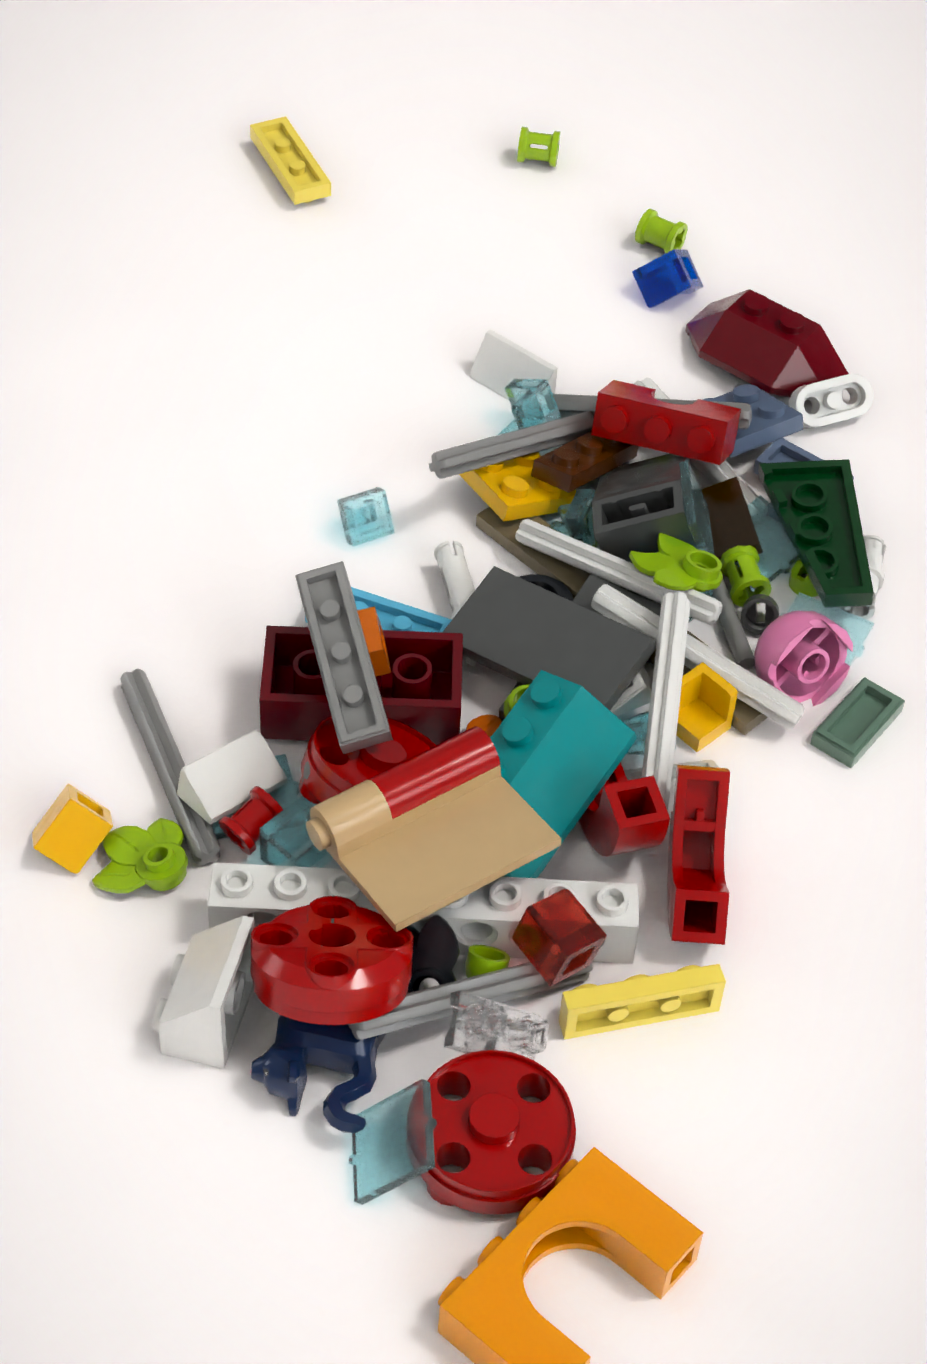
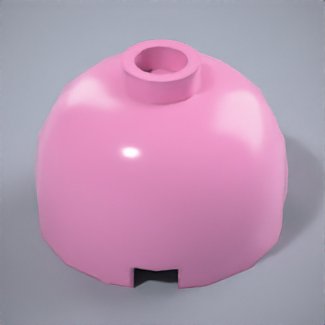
[754,611,853,706]

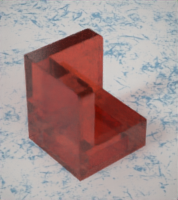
[512,889,607,987]

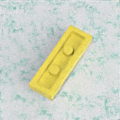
[250,116,331,205]
[558,964,726,1040]

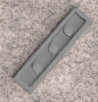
[295,561,393,754]

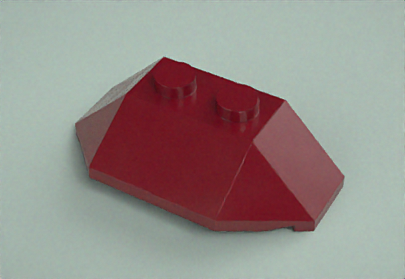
[685,289,849,397]

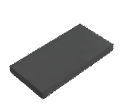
[443,566,656,710]

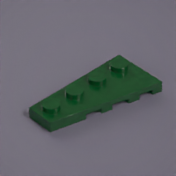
[758,459,874,607]

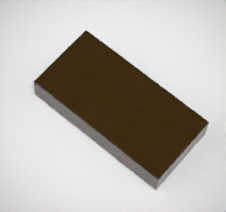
[694,476,763,563]

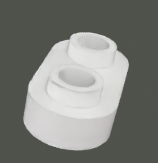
[788,374,873,428]

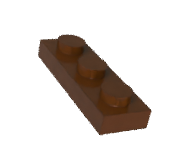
[531,431,639,493]

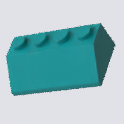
[490,670,637,878]

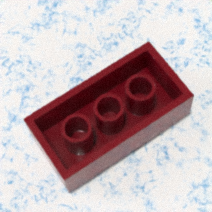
[259,625,463,745]

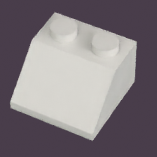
[152,915,255,1069]

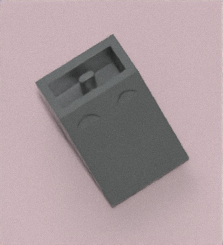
[592,453,699,563]

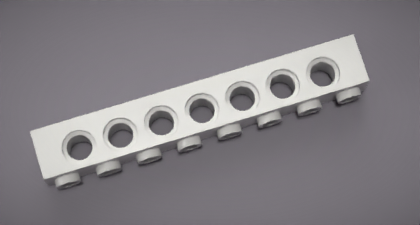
[207,862,639,964]

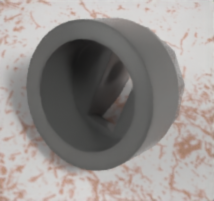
[741,594,779,634]

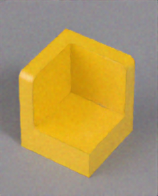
[676,662,738,752]
[32,783,113,874]

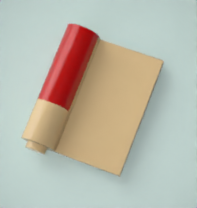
[306,726,561,932]

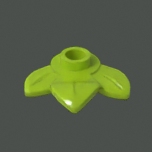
[629,533,723,592]
[92,818,188,894]

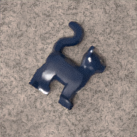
[250,1015,386,1134]

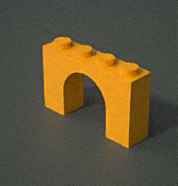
[438,1147,704,1364]

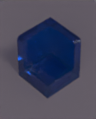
[632,249,704,308]

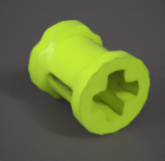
[517,126,561,167]
[635,208,688,258]
[720,545,772,607]

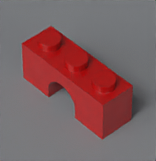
[591,380,741,465]

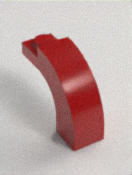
[579,762,670,857]
[667,765,730,945]

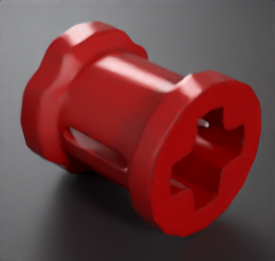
[219,786,288,855]

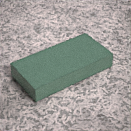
[810,677,905,769]

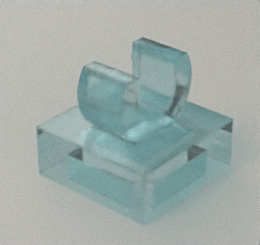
[337,487,395,547]
[550,489,598,548]

